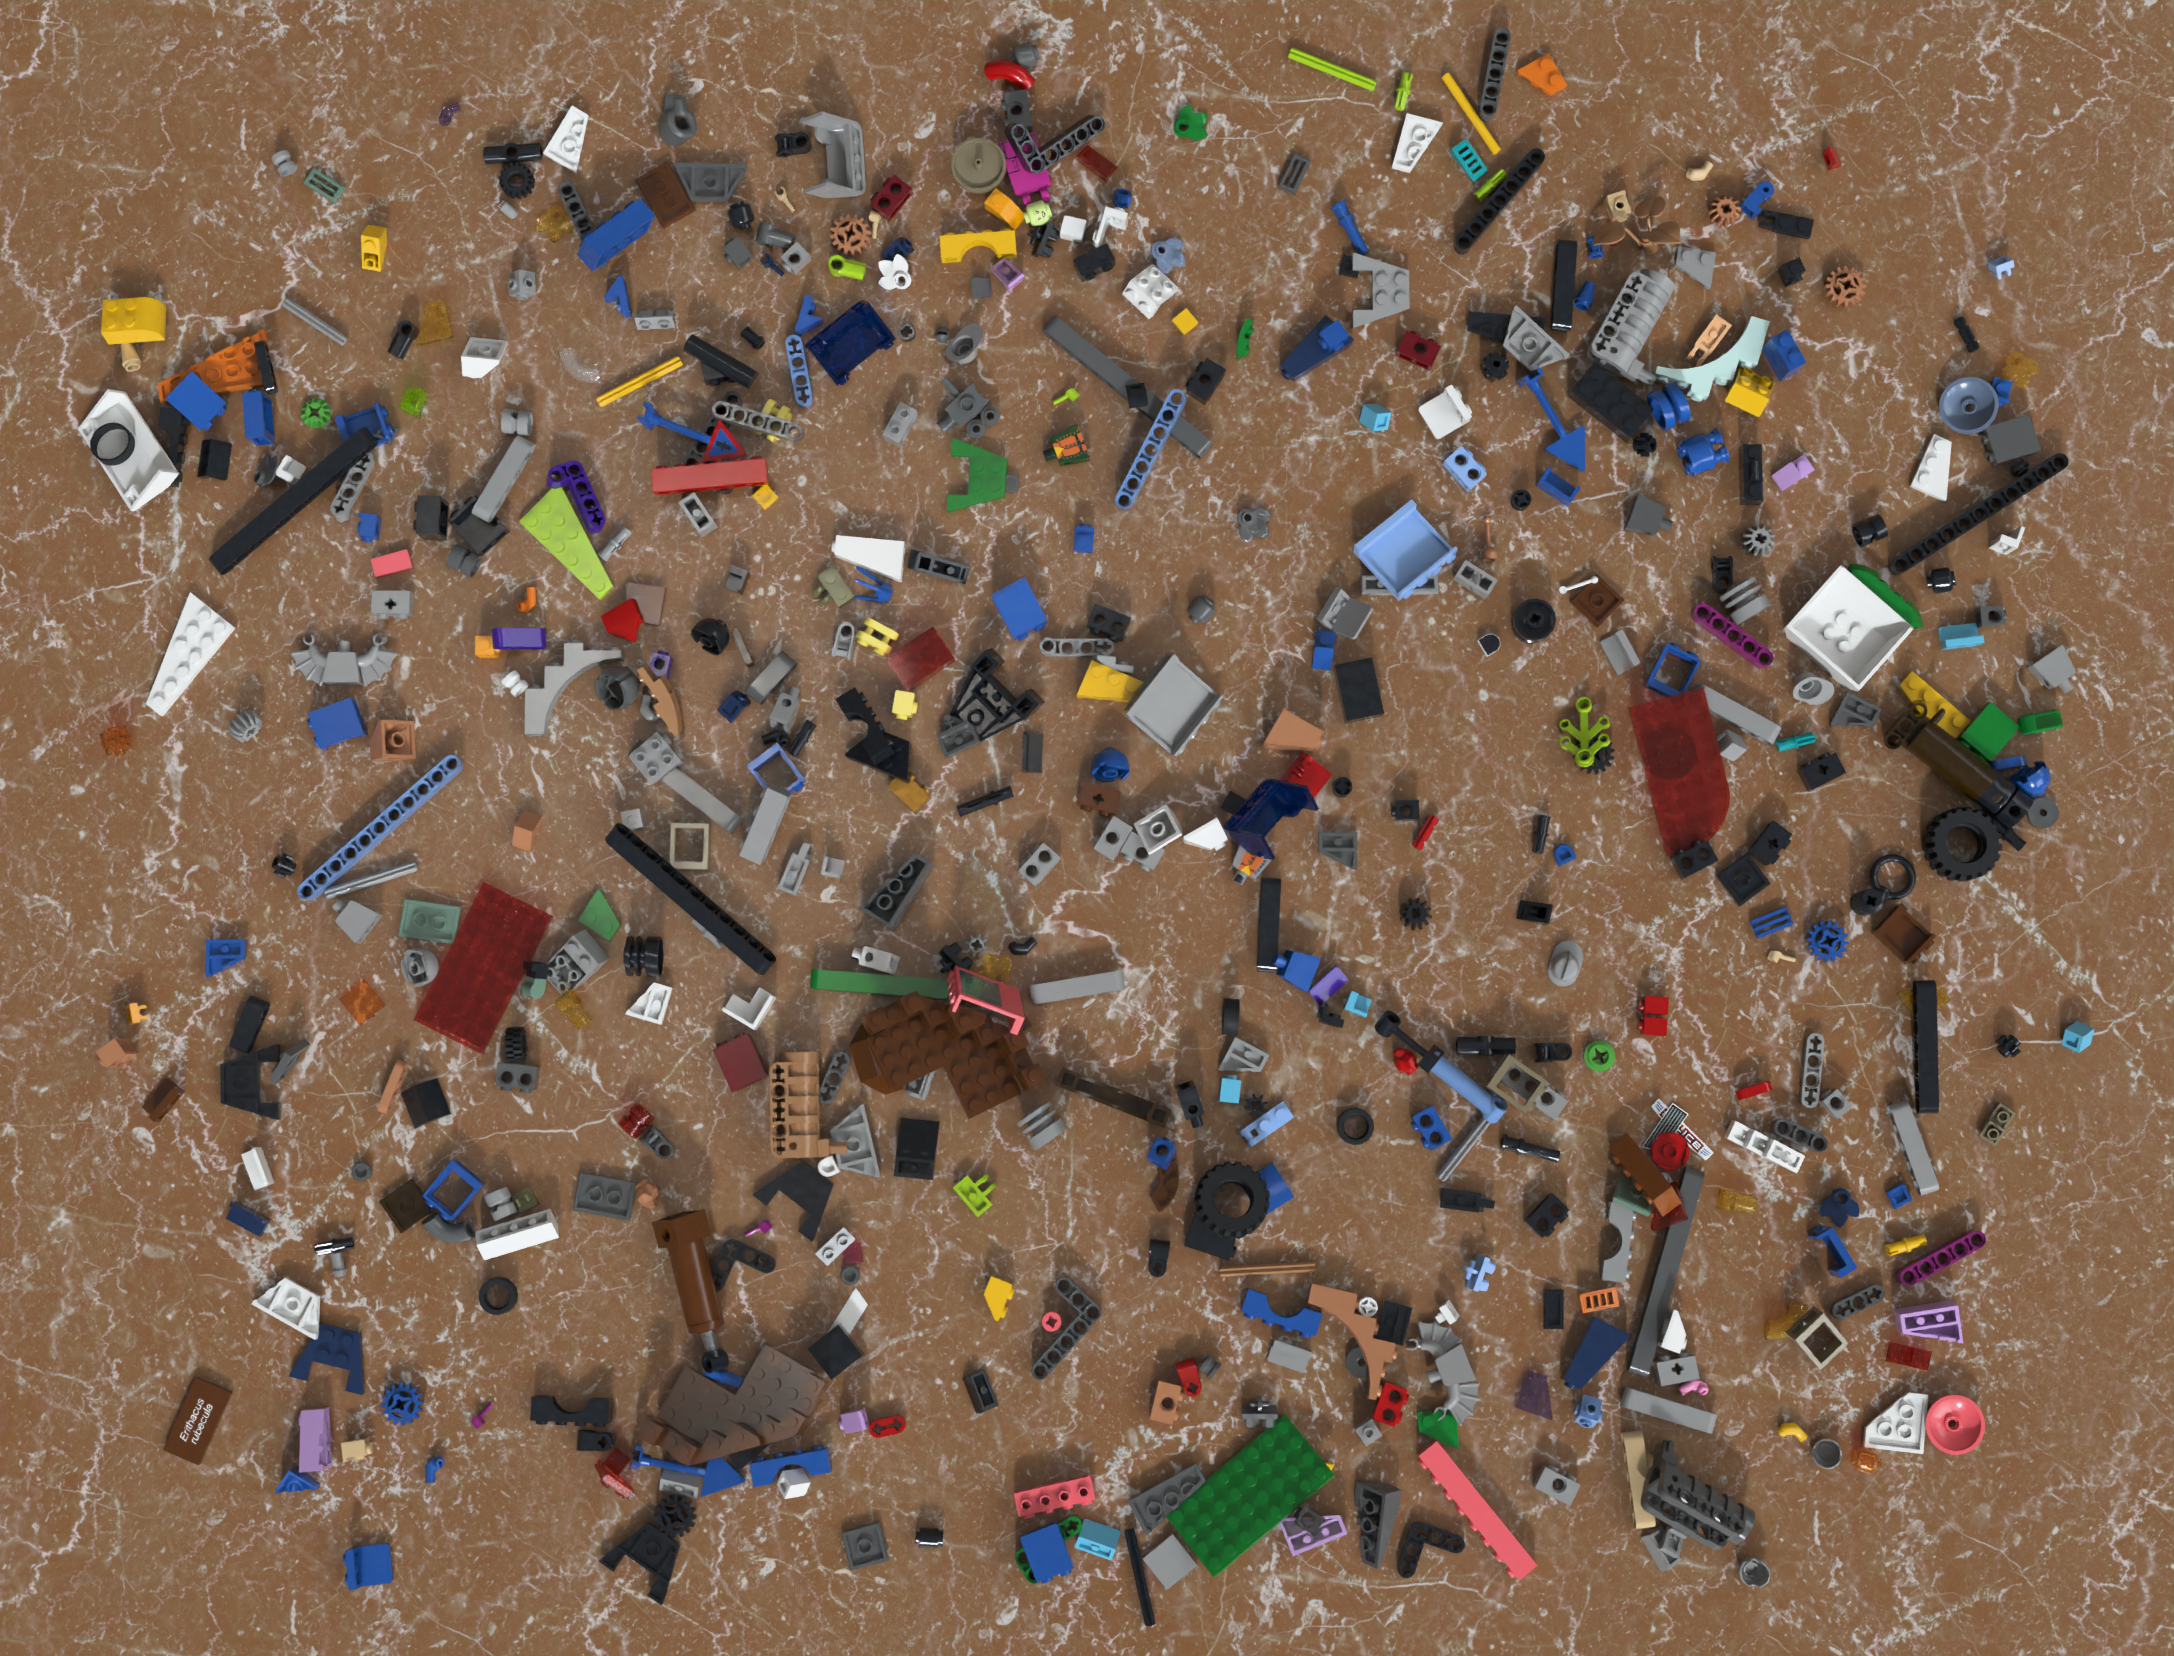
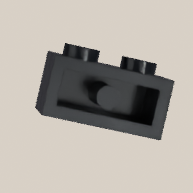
[1073,243,1115,282]

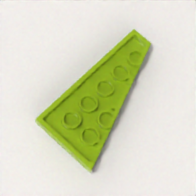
[519,487,614,601]

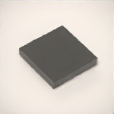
[841,1522,889,1571]

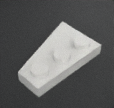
[1392,113,1443,173]
[1909,434,1952,502]

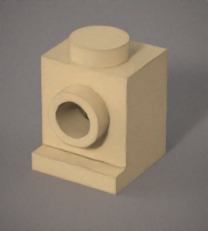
[1604,190,1631,222]
[341,1438,373,1463]

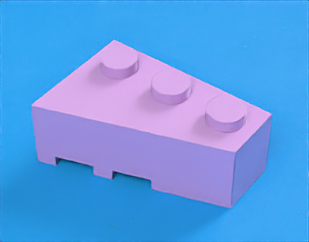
[1893,1300,1963,1343]
[298,1407,333,1473]
[1280,1515,1347,1556]

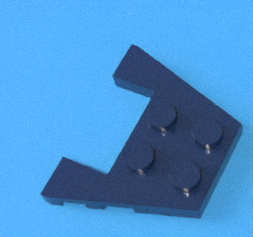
[289,1323,365,1395]

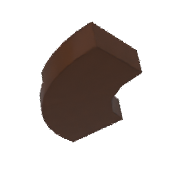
[1150,1159,1179,1212]

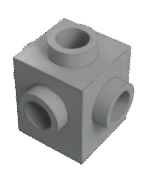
[508,270,536,301]

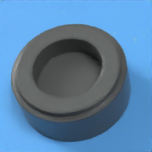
[1005,474,1020,494]
[352,1162,373,1181]
[840,1266,860,1285]

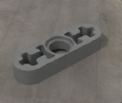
[819,1052,851,1105]
[1830,1284,1885,1320]

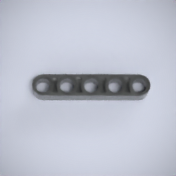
[1478,28,1511,122]
[558,181,609,269]
[712,401,804,443]

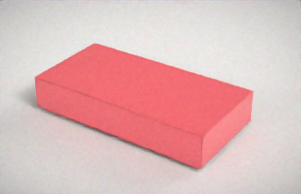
[370,549,413,578]

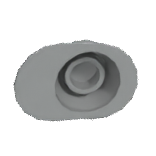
[946,324,984,365]
[1792,672,1834,705]
[1548,941,1583,987]

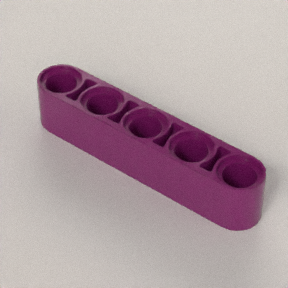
[1691,603,1774,669]
[1895,1230,1986,1286]

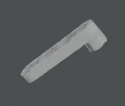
[330,453,375,523]
[1039,637,1114,657]

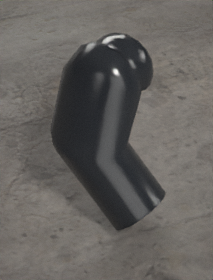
[1008,937,1037,955]

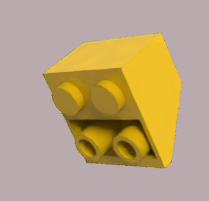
[1725,367,1775,417]

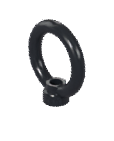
[1870,854,1916,903]

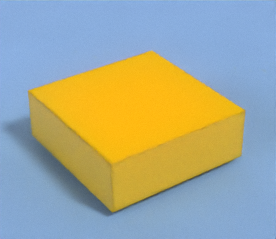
[1172,308,1198,335]
[752,485,779,510]

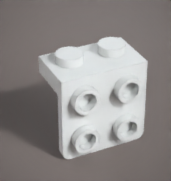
[1092,207,1128,249]
[1122,264,1178,319]
[1418,385,1472,439]

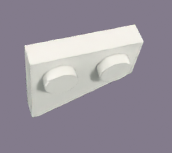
[626,982,673,1025]

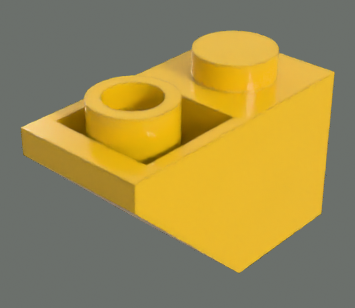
[361,225,387,272]
[984,1275,1015,1321]

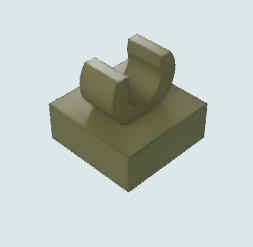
[512,1187,539,1213]

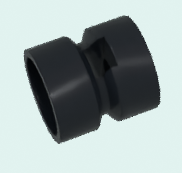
[1852,514,1888,547]

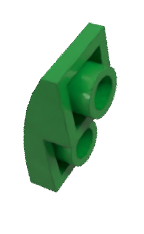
[1236,317,1254,361]

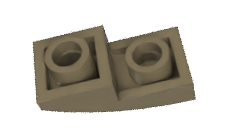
[1978,1102,2017,1147]

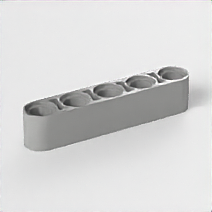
[472,435,536,523]
[1689,684,1782,746]
[1029,970,1125,1005]
[1887,1099,1939,1196]
[1620,1387,1717,1434]

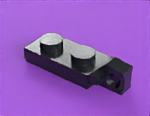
[1440,1188,1495,1213]

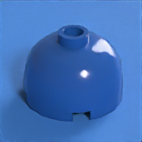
[1091,747,1130,782]
[2010,760,2051,797]

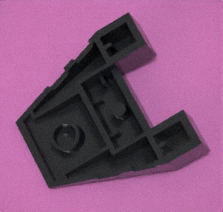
[950,648,1045,741]

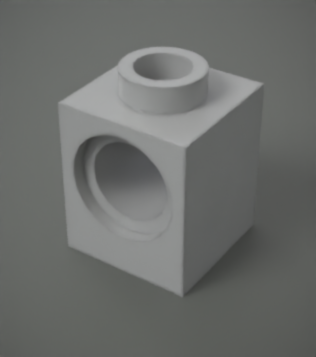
[781,242,812,275]
[620,808,646,832]
[1819,1088,1852,1119]
[1353,1417,1382,1446]

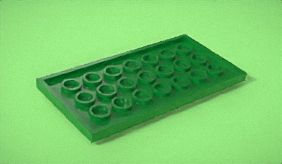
[1166,1414,1335,1578]

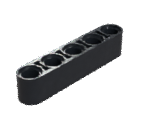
[1551,239,1578,332]
[1257,878,1281,973]

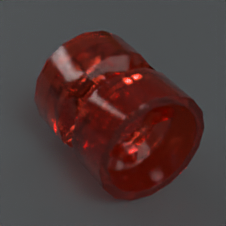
[618,1102,655,1139]

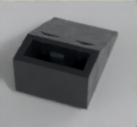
[894,1118,940,1180]

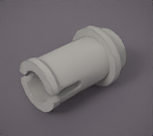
[330,1252,347,1278]

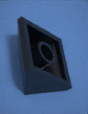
[401,1078,451,1129]

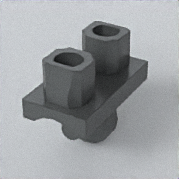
[1241,1395,1277,1427]

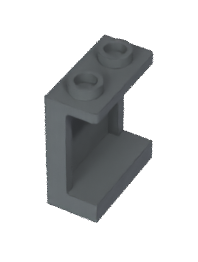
[1980,414,2041,467]

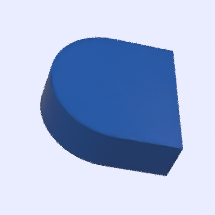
[1553,844,1576,867]

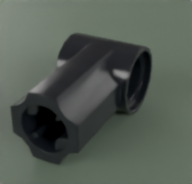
[387,320,419,360]

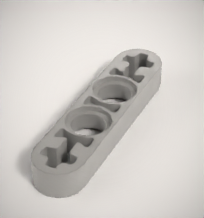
[1799,1033,1825,1108]

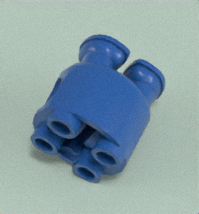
[1676,428,1730,477]

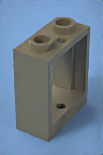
[669,819,712,871]
[1485,1054,1548,1113]
[1785,1306,1848,1370]

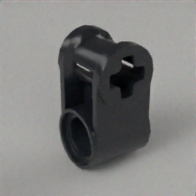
[774,132,812,157]
[1711,556,1733,594]
[1534,1043,1573,1063]
[1148,1239,1170,1277]
[576,1430,616,1451]

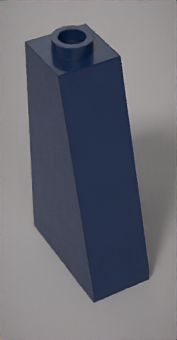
[1279,315,1354,382]
[1561,1316,1630,1390]

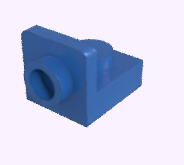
[1991,377,2013,407]
[1073,524,1094,553]

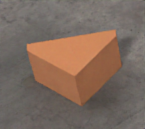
[512,810,543,852]

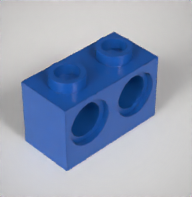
[1410,1105,1452,1151]

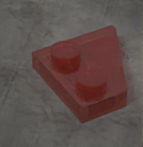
[1651,1181,1688,1231]

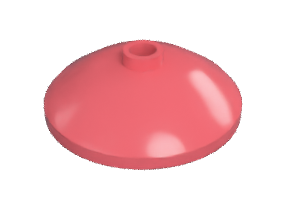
[1925,1395,1985,1455]

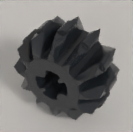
[1399,898,1432,930]

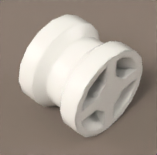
[1358,1296,1378,1317]

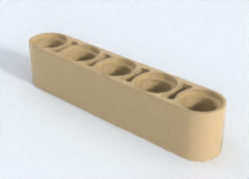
[1621,1430,1656,1529]

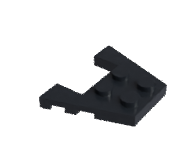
[220,1044,281,1120]
[753,1160,834,1242]
[599,1522,681,1605]

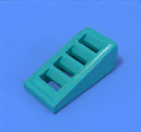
[1450,139,1488,182]

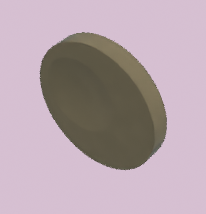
[951,138,1006,193]

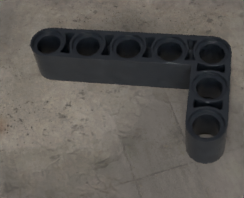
[1005,115,1105,174]
[683,391,743,495]

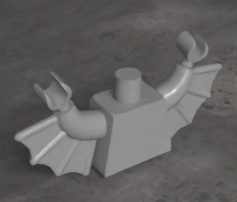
[291,633,398,686]
[1406,1321,1480,1426]

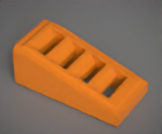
[1577,1287,1620,1313]

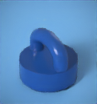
[1113,189,1132,209]

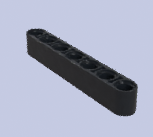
[1454,148,1545,255]
[1912,980,1939,1114]

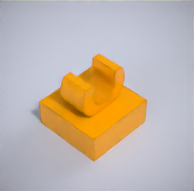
[125,1003,148,1025]

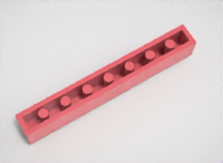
[1417,1439,1538,1581]

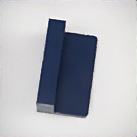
[226,1201,271,1237]

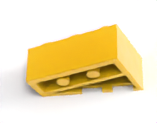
[1077,660,1144,702]

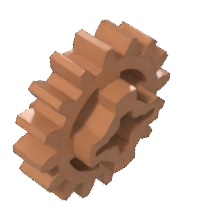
[830,214,871,256]
[1824,266,1867,308]

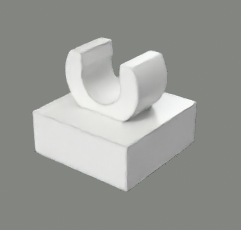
[1435,1300,1460,1324]

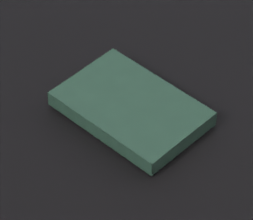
[398,898,462,945]

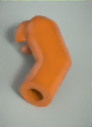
[516,587,536,613]

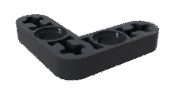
[711,1239,776,1292]
[1397,1521,1465,1578]

